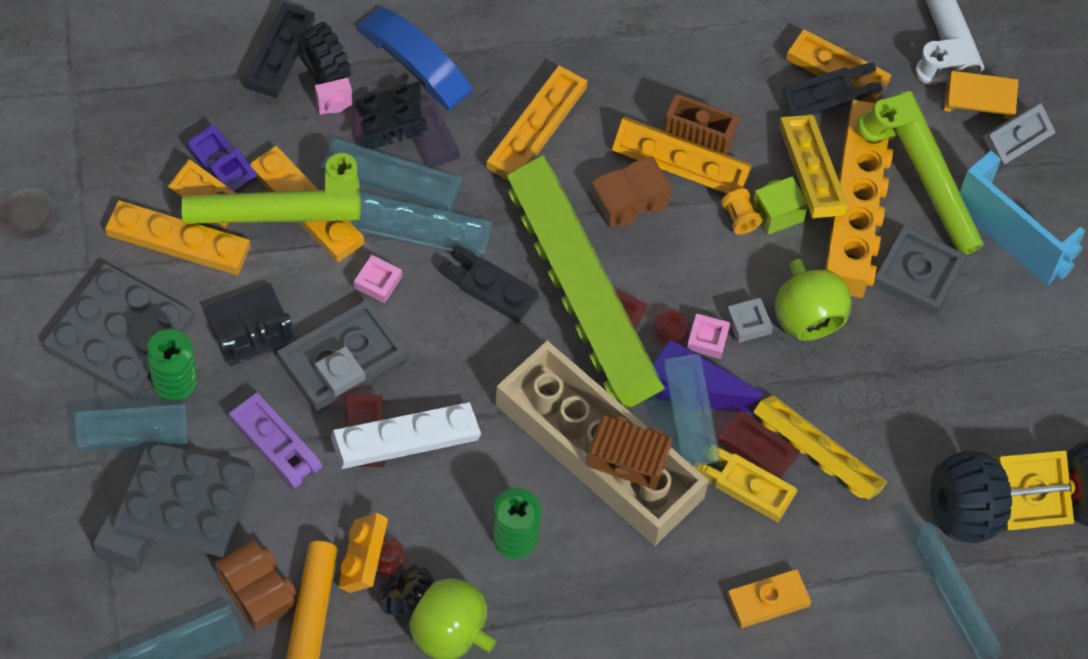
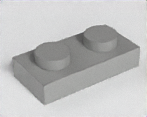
[983,103,1056,166]

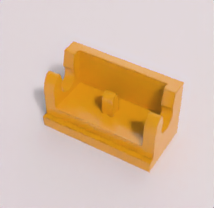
[944,71,1019,119]

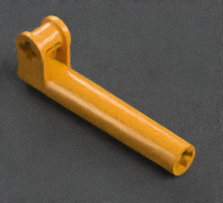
[286,541,338,659]

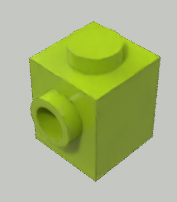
[752,177,808,235]

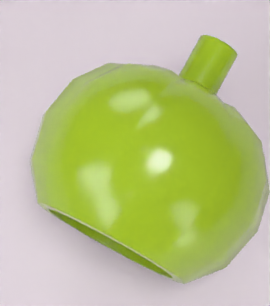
[774,259,852,341]
[409,578,497,659]

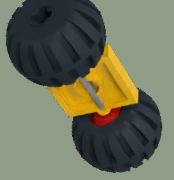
[930,440,1088,543]

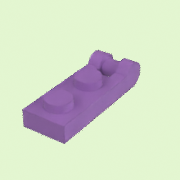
[229,392,322,490]

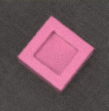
[315,78,352,115]
[354,255,402,304]
[687,314,731,359]

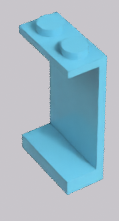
[960,151,1085,286]

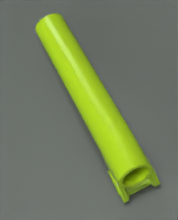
[857,91,984,255]
[182,153,361,223]

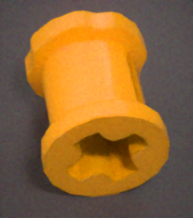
[721,188,763,235]

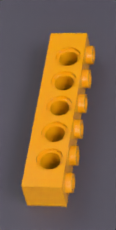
[825,99,895,298]

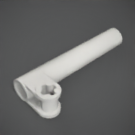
[915,0,984,85]

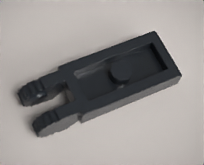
[782,62,883,116]
[438,245,539,323]

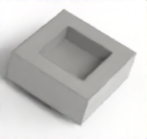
[726,298,773,343]
[315,346,366,397]

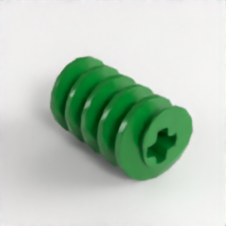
[147,329,198,401]
[492,488,541,559]

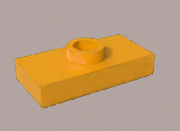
[168,159,236,229]
[727,569,811,629]

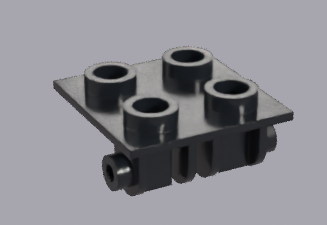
[355,81,428,150]
[204,283,296,367]

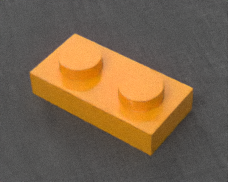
[338,513,388,593]

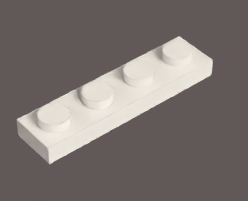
[331,402,481,469]

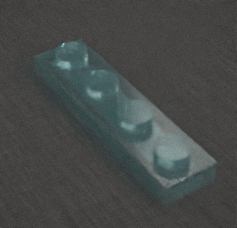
[349,192,493,258]

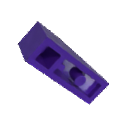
[653,340,764,414]

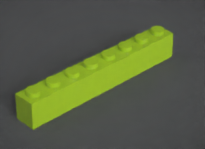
[507,155,665,410]

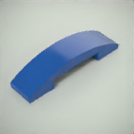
[356,7,473,111]

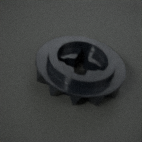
[376,564,434,615]

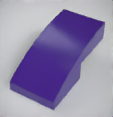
[185,124,257,192]

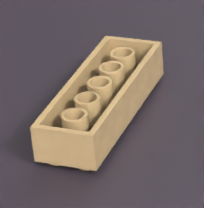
[496,340,709,546]

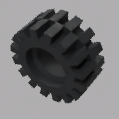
[297,22,351,84]

